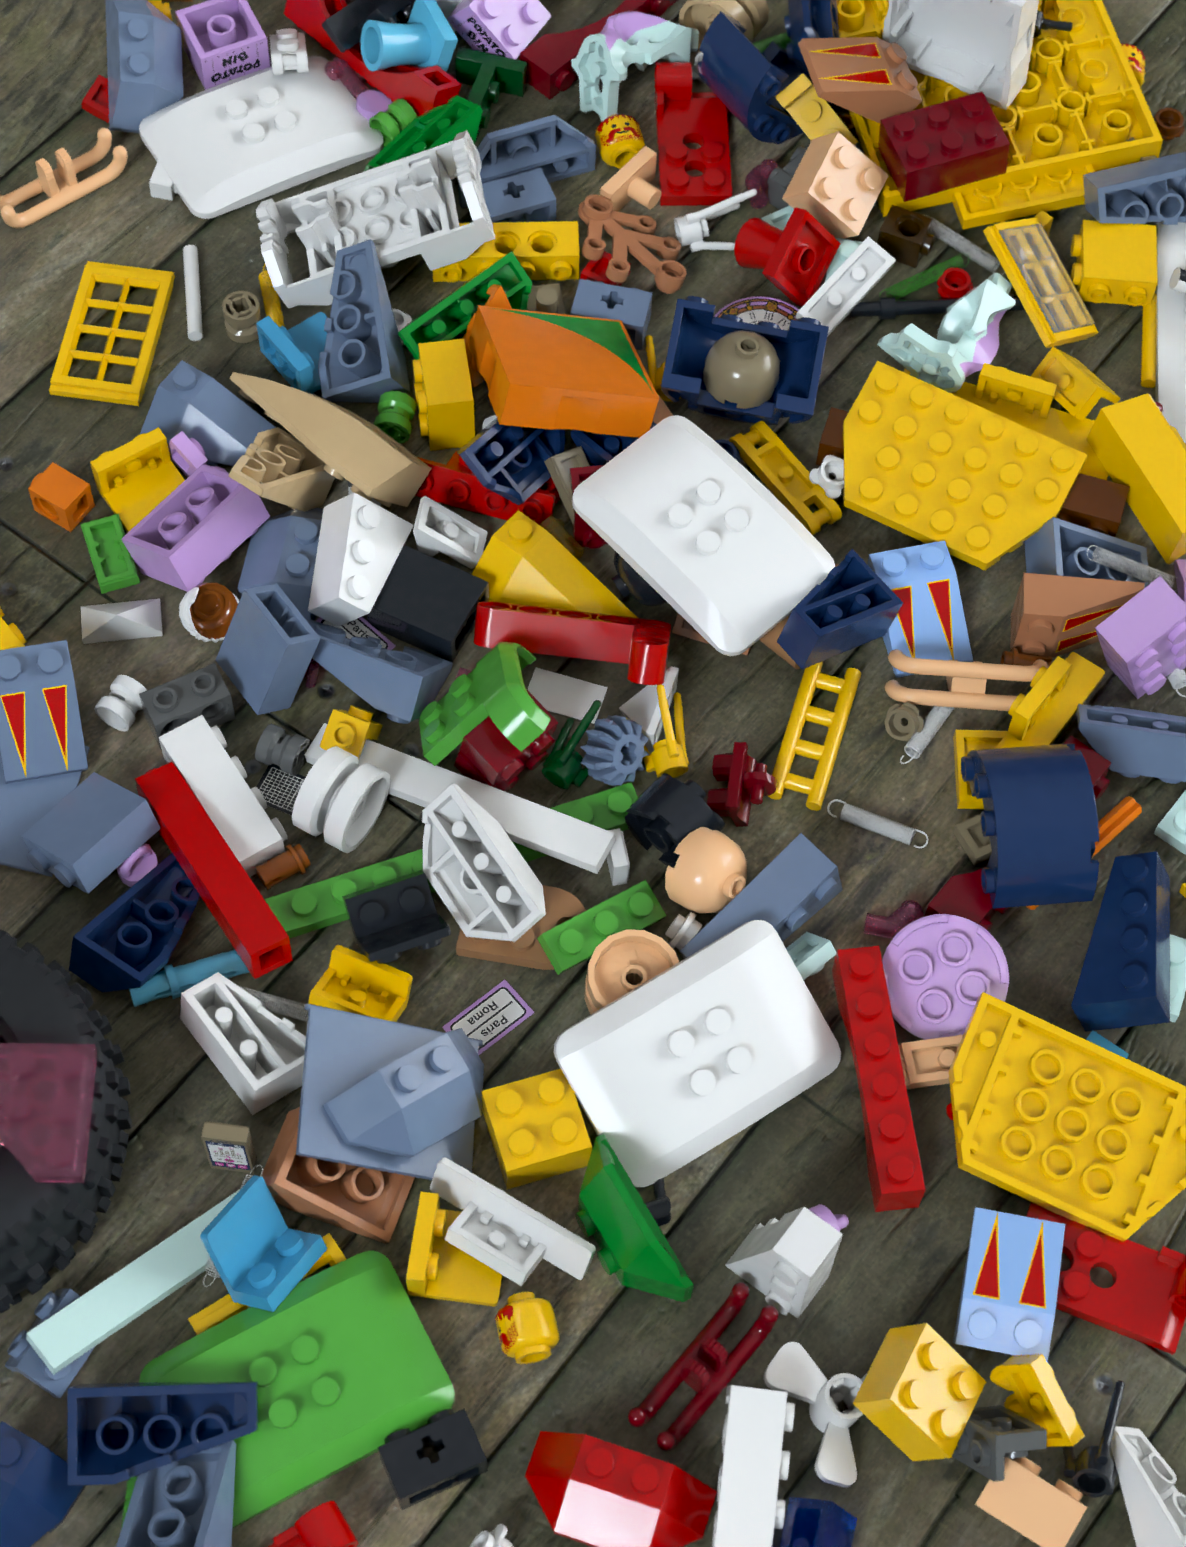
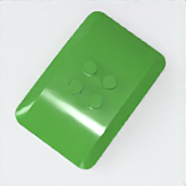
[139,1251,455,1529]

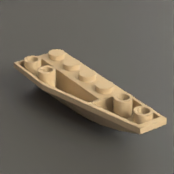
[229,372,432,507]

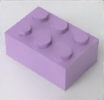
[121,464,270,592]
[1095,576,1186,699]

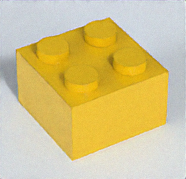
[412,339,475,451]
[481,1068,592,1190]
[852,1323,986,1461]

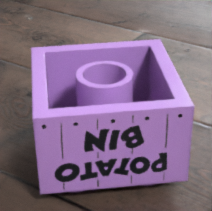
[175,0,271,90]
[447,0,552,60]

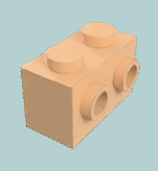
[975,1457,1087,1547]

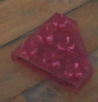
[0,1043,97,1183]

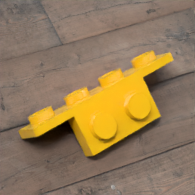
[994,652,1105,749]

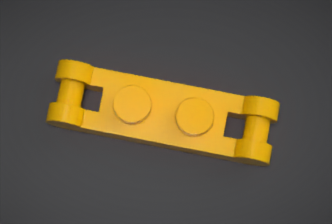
[729,420,842,535]

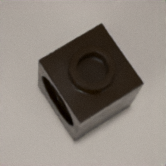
[877,205,935,268]

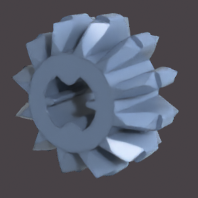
[580,715,649,786]

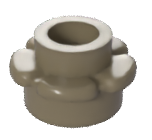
[885,702,924,741]

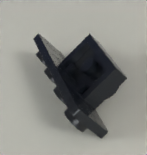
[322,0,415,53]

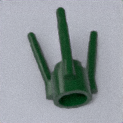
[542,700,601,789]

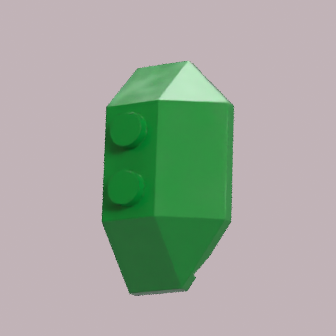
[364,95,483,171]
[398,251,533,360]
[575,1133,694,1302]

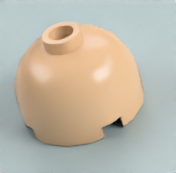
[665,827,747,913]

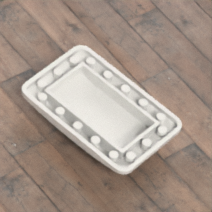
[139,56,383,219]
[572,415,835,656]
[554,920,841,1187]

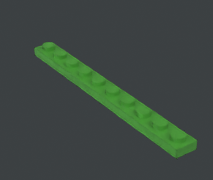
[264,782,638,939]

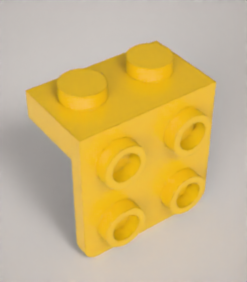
[90,427,185,533]

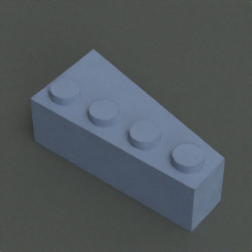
[680,833,843,959]

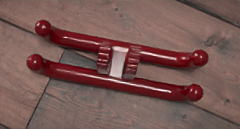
[628,1282,779,1452]

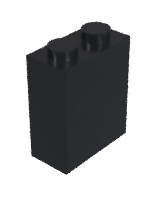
[367,545,489,663]

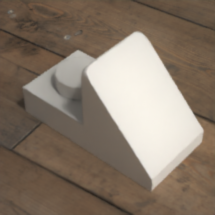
[413,496,488,569]

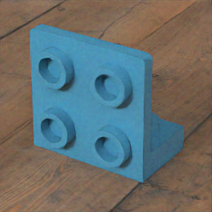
[256,312,328,394]
[200,1175,327,1312]

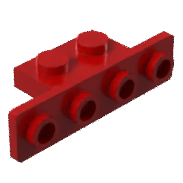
[415,451,556,530]

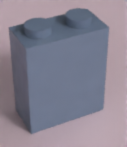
[216,584,320,715]
[21,772,161,894]

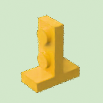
[775,73,858,146]

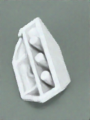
[422,783,546,942]

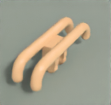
[0,127,127,228]
[885,649,1049,711]

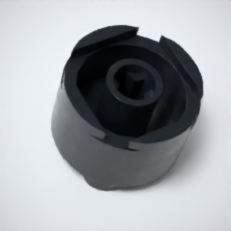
[625,773,725,868]

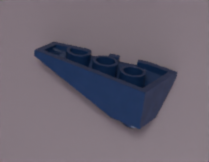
[69,853,201,993]
[67,1382,258,1486]
[0,1421,86,1547]

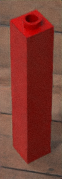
[135,762,293,979]

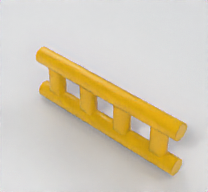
[768,662,861,811]

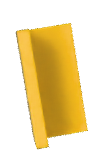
[1030,347,1121,421]

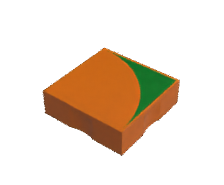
[469,305,659,438]

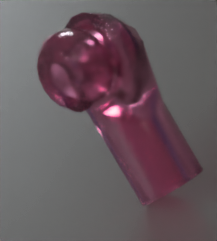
[324,58,369,100]
[745,159,778,209]
[863,900,924,939]

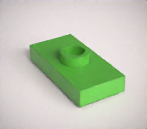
[80,514,140,594]

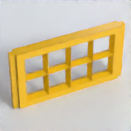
[49,261,175,406]

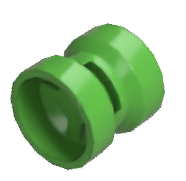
[369,98,417,147]
[374,391,417,444]

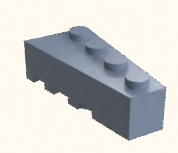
[1083,152,1186,225]

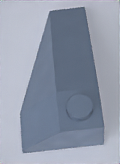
[306,619,453,724]

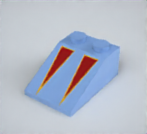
[867,540,973,678]
[953,1207,1065,1362]

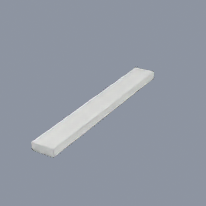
[1154,222,1186,443]
[304,723,616,874]

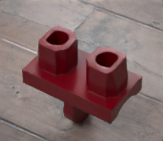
[707,742,777,827]

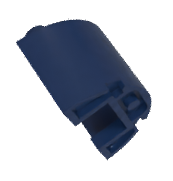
[697,11,837,144]
[661,296,829,425]
[961,743,1099,909]

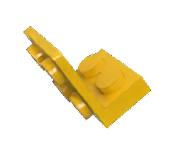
[406,1192,502,1307]

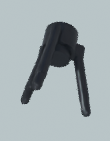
[1062,1380,1125,1497]

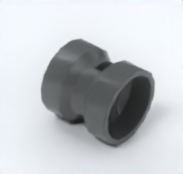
[255,724,310,776]

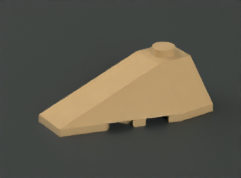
[228,427,335,511]

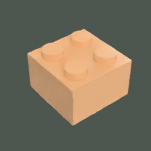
[782,132,889,239]

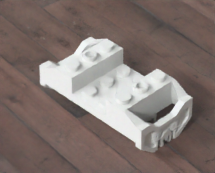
[256,131,495,309]

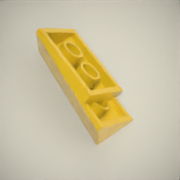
[1086,393,1186,565]

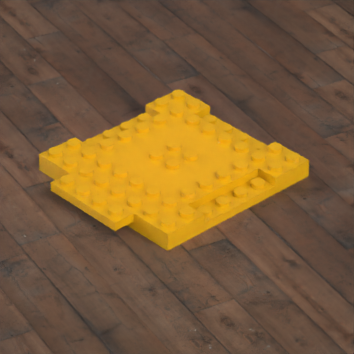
[836,0,1163,230]

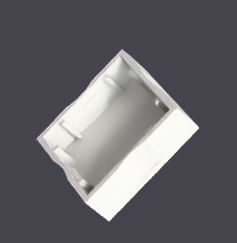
[882,0,1039,110]

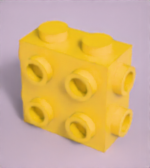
[1071,220,1158,306]

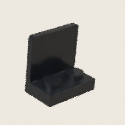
[342,870,452,964]

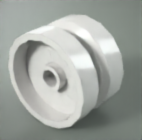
[292,746,391,854]

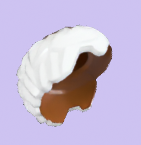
[179,582,240,643]

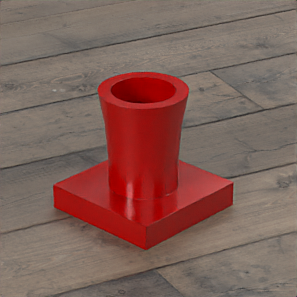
[734,207,841,307]

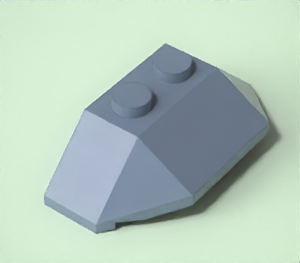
[105,0,183,133]
[458,115,596,208]
[237,508,323,621]
[1077,704,1186,784]
[323,1028,484,1158]

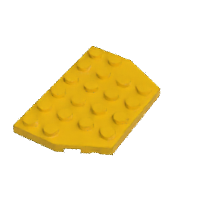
[843,361,1088,570]
[948,992,1186,1242]

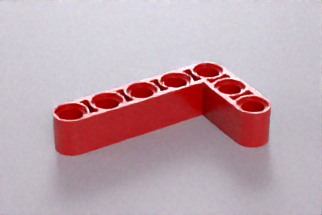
[474,601,671,685]

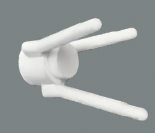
[674,189,757,252]

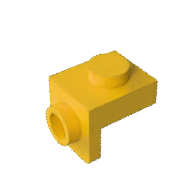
[320,705,383,760]

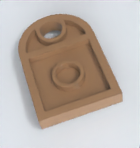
[456,885,586,970]

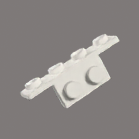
[430,1157,596,1286]

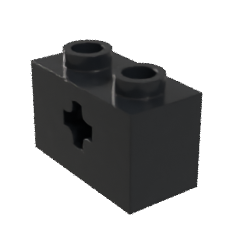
[378,1409,488,1510]

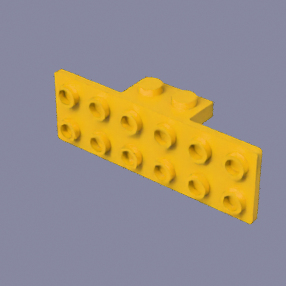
[904,363,1109,480]

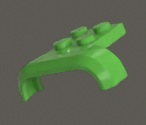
[419,642,551,766]

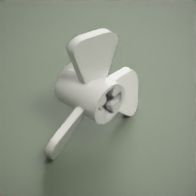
[764,1342,867,1488]

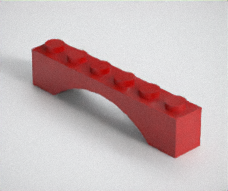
[283,0,461,117]
[832,946,926,1212]

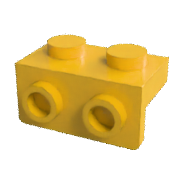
[308,945,413,1022]

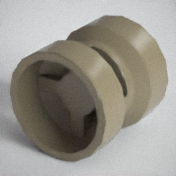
[222,290,261,343]

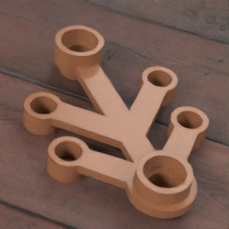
[578,195,687,294]

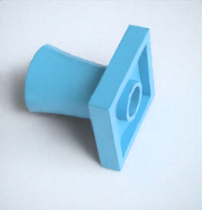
[360,0,458,72]

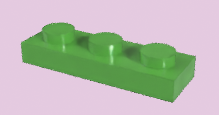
[537,880,667,975]

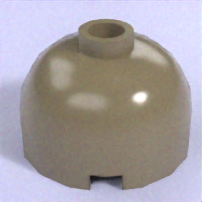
[703,330,780,409]

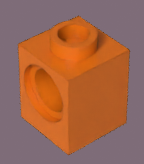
[28,462,95,532]

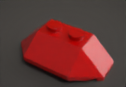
[525,1431,717,1547]

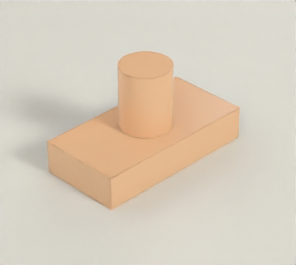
[600,146,661,212]

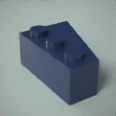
[777,549,903,669]

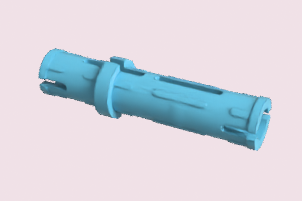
[129,950,249,1007]

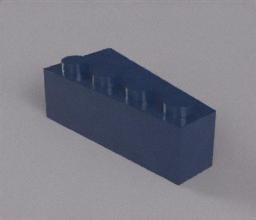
[1071,851,1170,1032]

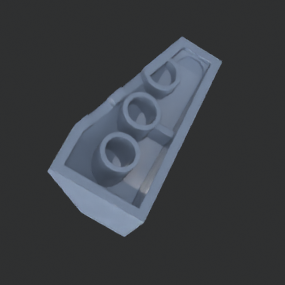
[318,239,410,403]
[140,361,276,466]

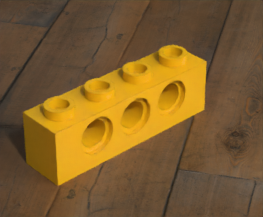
[432,221,580,283]

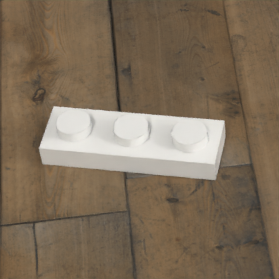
[795,236,896,337]

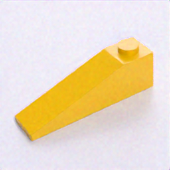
[471,510,638,618]

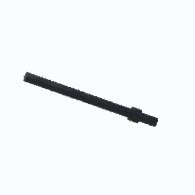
[849,295,1065,320]

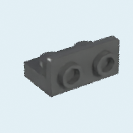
[952,1405,1047,1482]

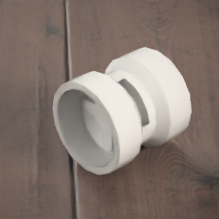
[94,674,147,732]

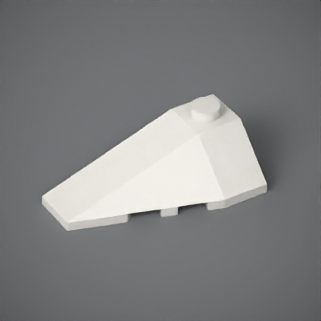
[1111,1426,1186,1547]

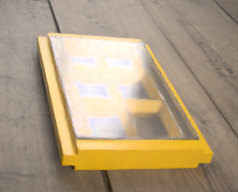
[983,217,1099,348]

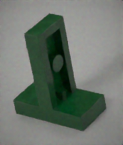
[455,47,527,142]

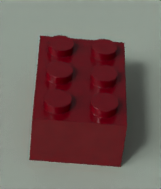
[878,91,1010,202]

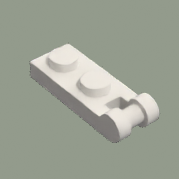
[270,28,309,75]

